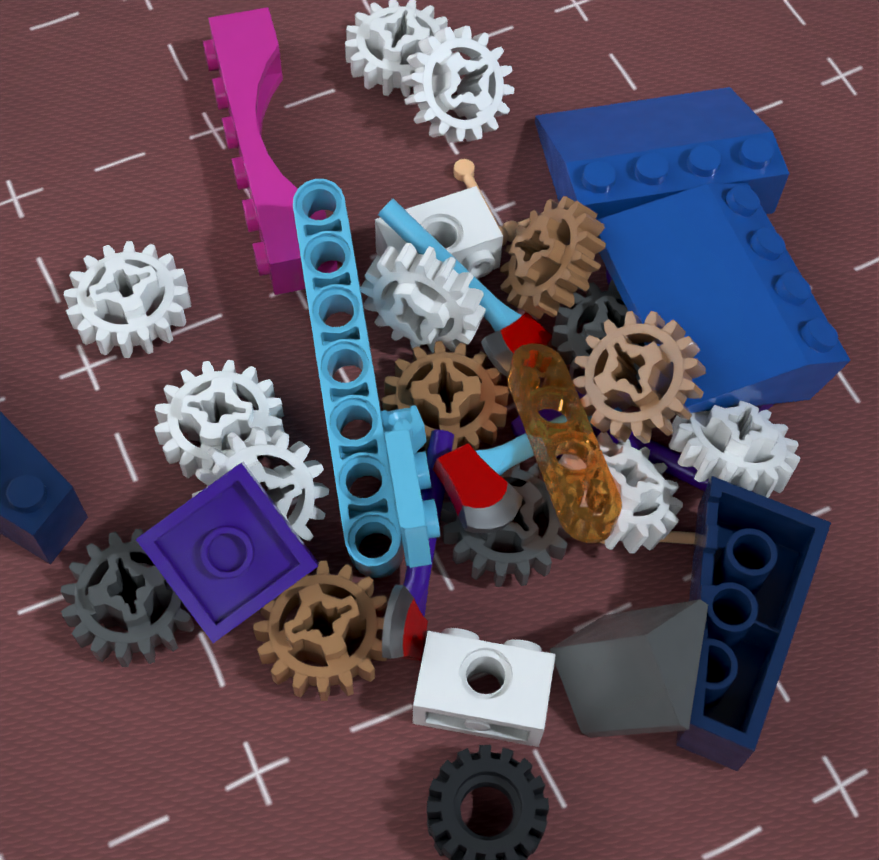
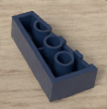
[0,411,88,565]
[676,476,831,771]

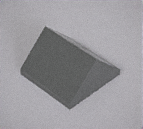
[550,599,708,738]

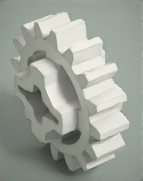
[345,0,453,97]
[402,26,514,143]
[64,241,191,358]
[360,243,486,353]
[154,360,284,478]
[669,401,800,498]
[192,427,329,541]
[552,432,683,553]

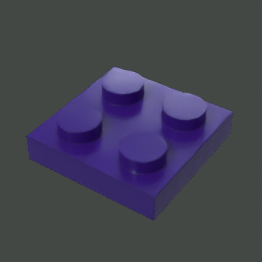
[136,462,319,643]

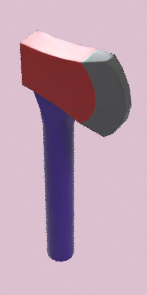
[382,430,455,661]

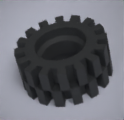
[426,745,549,860]

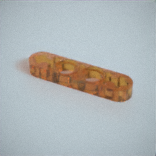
[507,343,622,543]

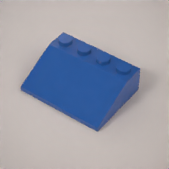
[535,87,790,220]
[597,183,851,413]

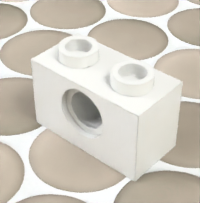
[375,186,503,282]
[413,628,556,747]

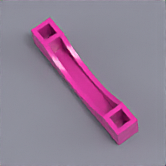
[203,7,338,295]

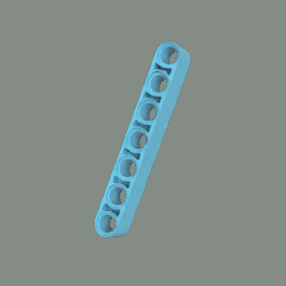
[293,179,404,578]

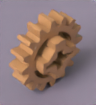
[500,196,606,319]
[571,311,706,444]
[382,341,509,457]
[253,561,388,701]

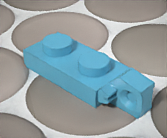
[381,405,440,568]

